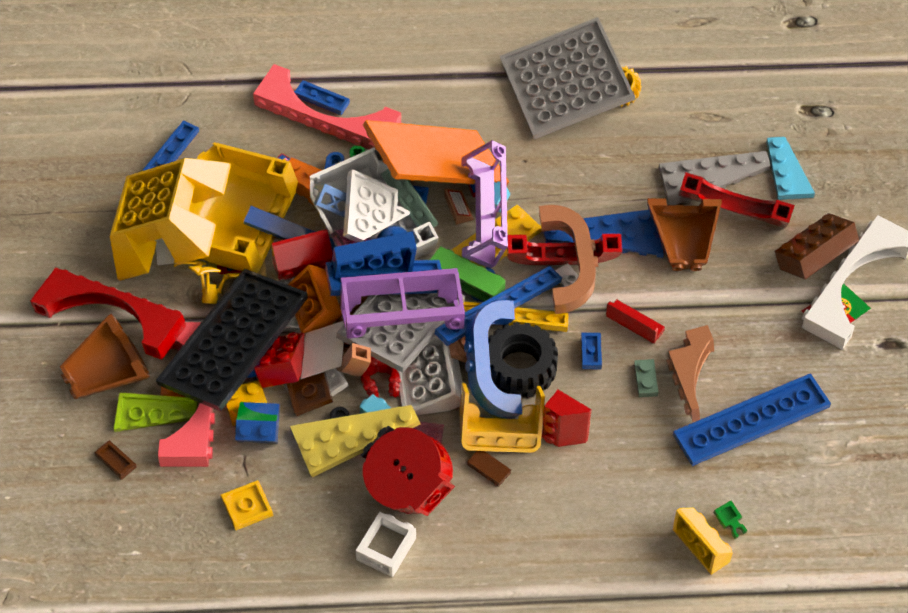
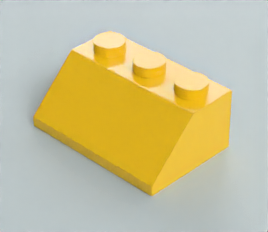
[673,508,733,575]

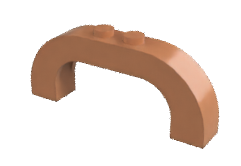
[539,205,598,314]
[336,296,371,377]

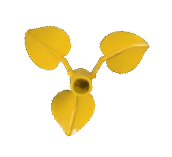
[174,260,241,304]

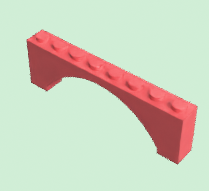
[253,64,401,149]
[158,322,215,467]

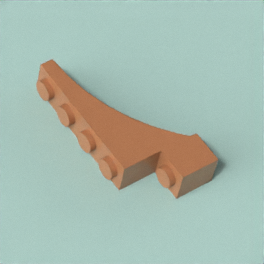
[666,325,714,422]

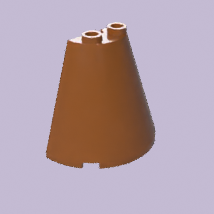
[647,198,722,271]
[60,314,150,400]

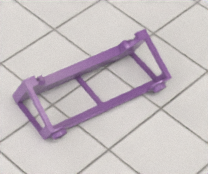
[461,140,508,268]
[340,268,465,339]

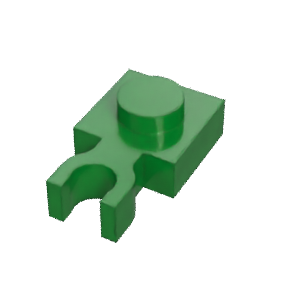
[713,500,748,539]

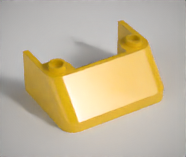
[460,383,545,453]

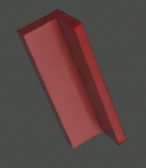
[606,299,665,344]

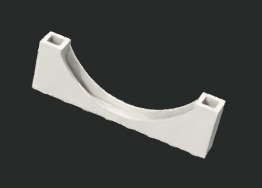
[802,215,908,350]

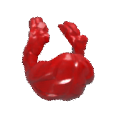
[361,356,401,398]

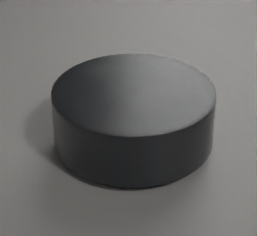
[330,407,350,419]

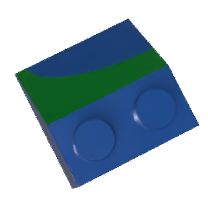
[235,402,280,444]

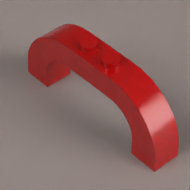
[507,234,622,265]

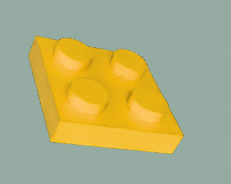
[226,380,267,426]

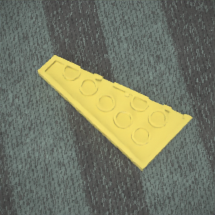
[290,405,421,477]

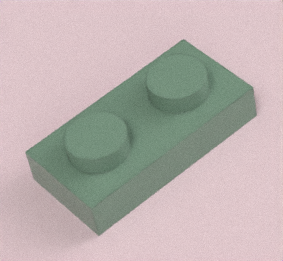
[634,359,659,397]

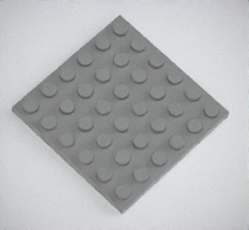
[500,17,635,140]

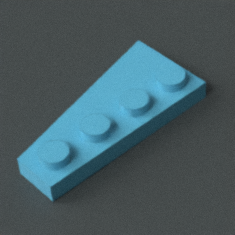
[766,137,815,200]

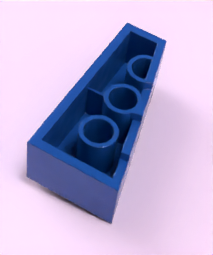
[332,231,417,278]

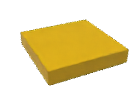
[220,480,273,531]

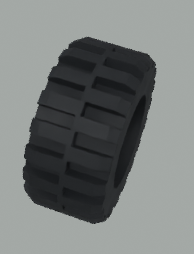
[488,322,558,399]

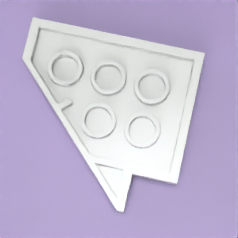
[343,169,410,242]

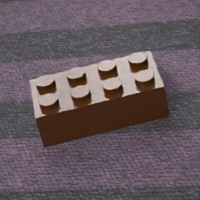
[774,213,859,279]

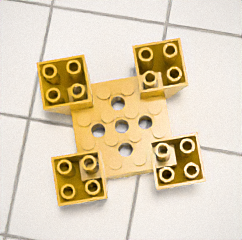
[110,158,231,281]

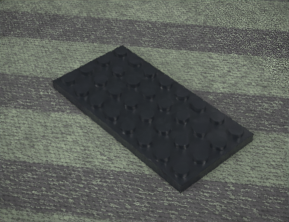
[156,269,308,411]

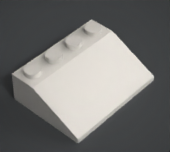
[397,335,463,416]

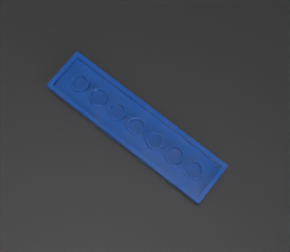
[673,373,831,466]

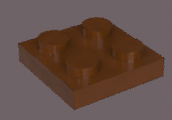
[287,372,333,416]

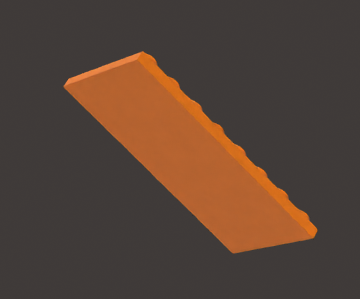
[362,120,509,186]

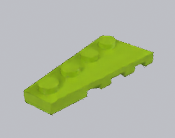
[114,393,199,432]

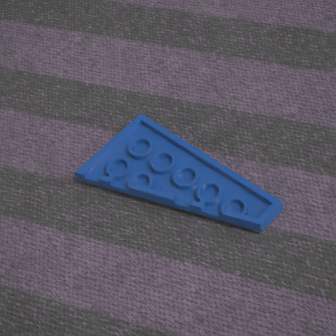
[543,210,664,258]

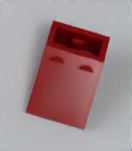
[254,332,305,388]

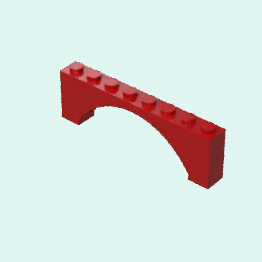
[30,267,186,360]

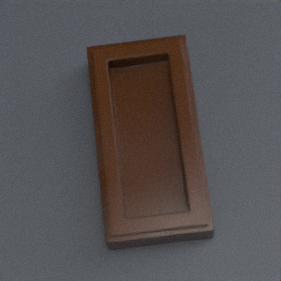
[94,440,137,480]
[467,451,511,487]

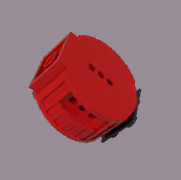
[360,426,455,516]

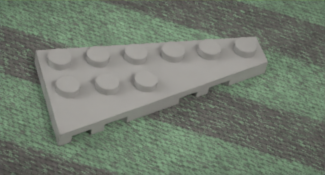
[659,151,770,205]

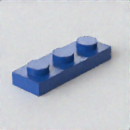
[294,80,350,115]

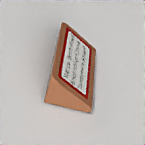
[444,189,474,225]

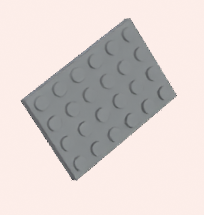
[336,293,465,373]

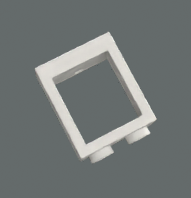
[356,512,416,577]

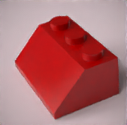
[272,229,333,280]
[542,389,592,447]

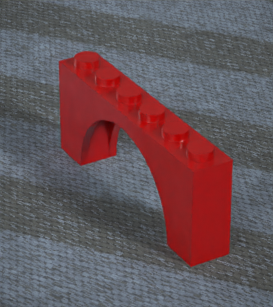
[678,172,795,228]

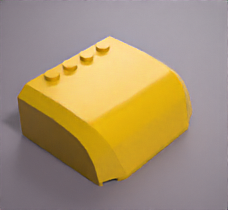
[189,142,298,273]

